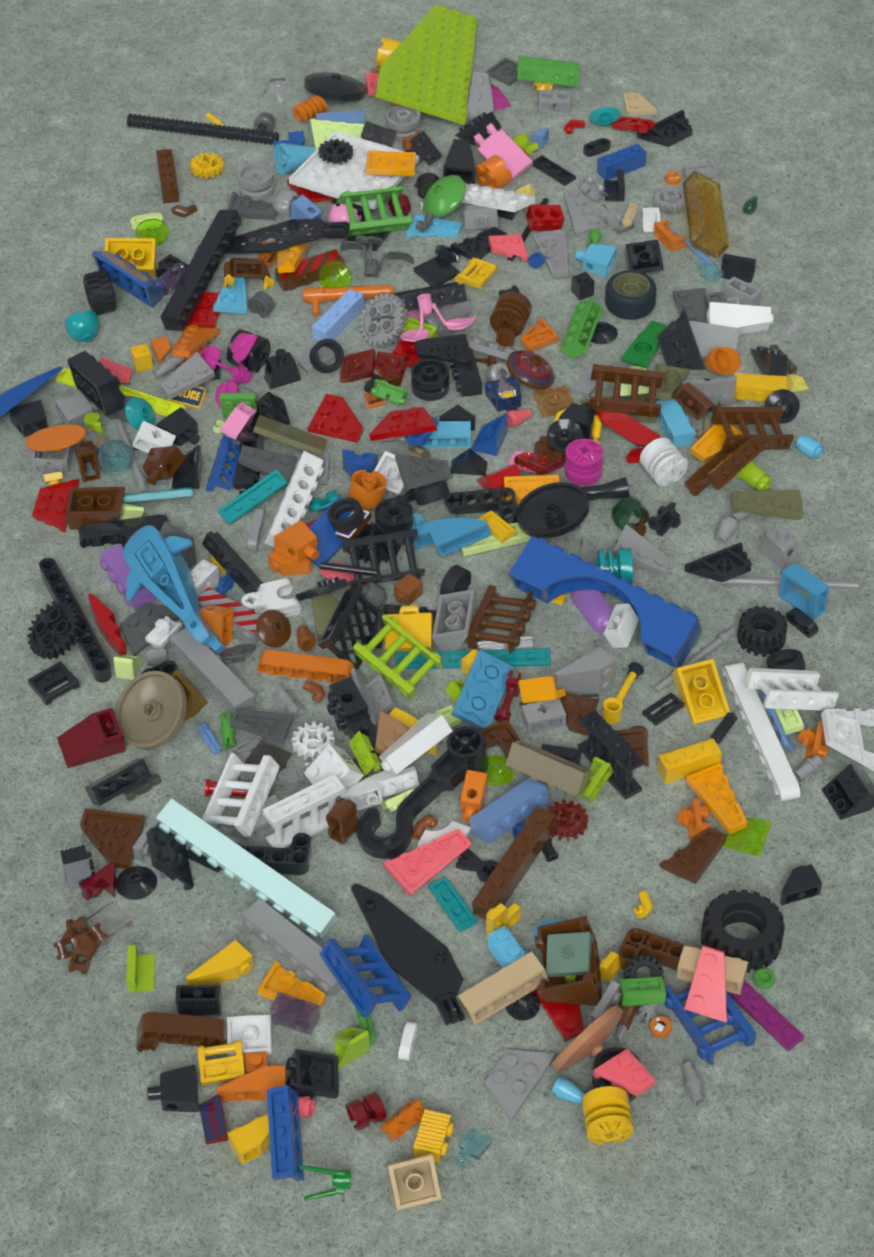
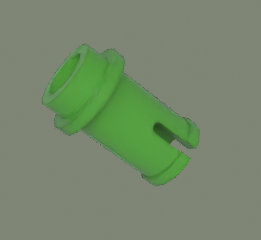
[587,229,602,248]

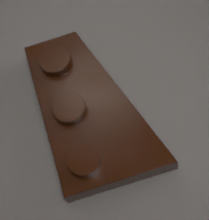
[659,827,727,884]

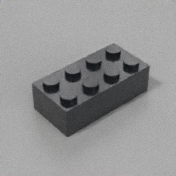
[67,351,125,416]

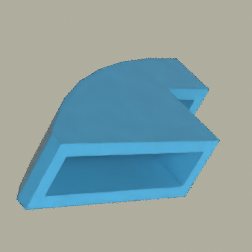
[411,518,492,558]

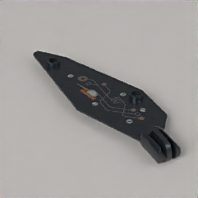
[225,218,350,254]

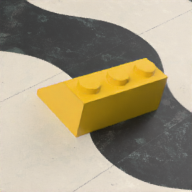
[105,238,157,277]

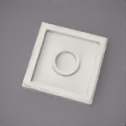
[227,1014,272,1057]

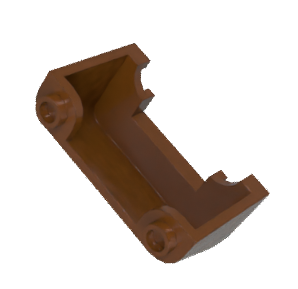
[535,916,602,1006]

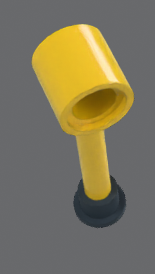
[602,662,644,724]

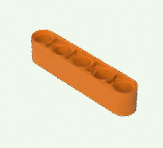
[257,650,354,683]

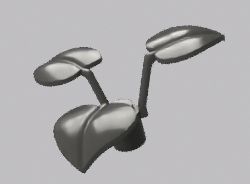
[340,235,414,278]

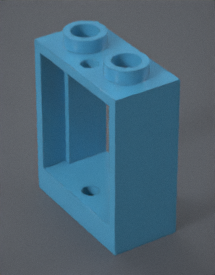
[779,563,830,621]

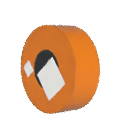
[650,1016,672,1038]

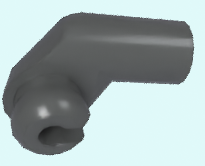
[415,213,434,232]

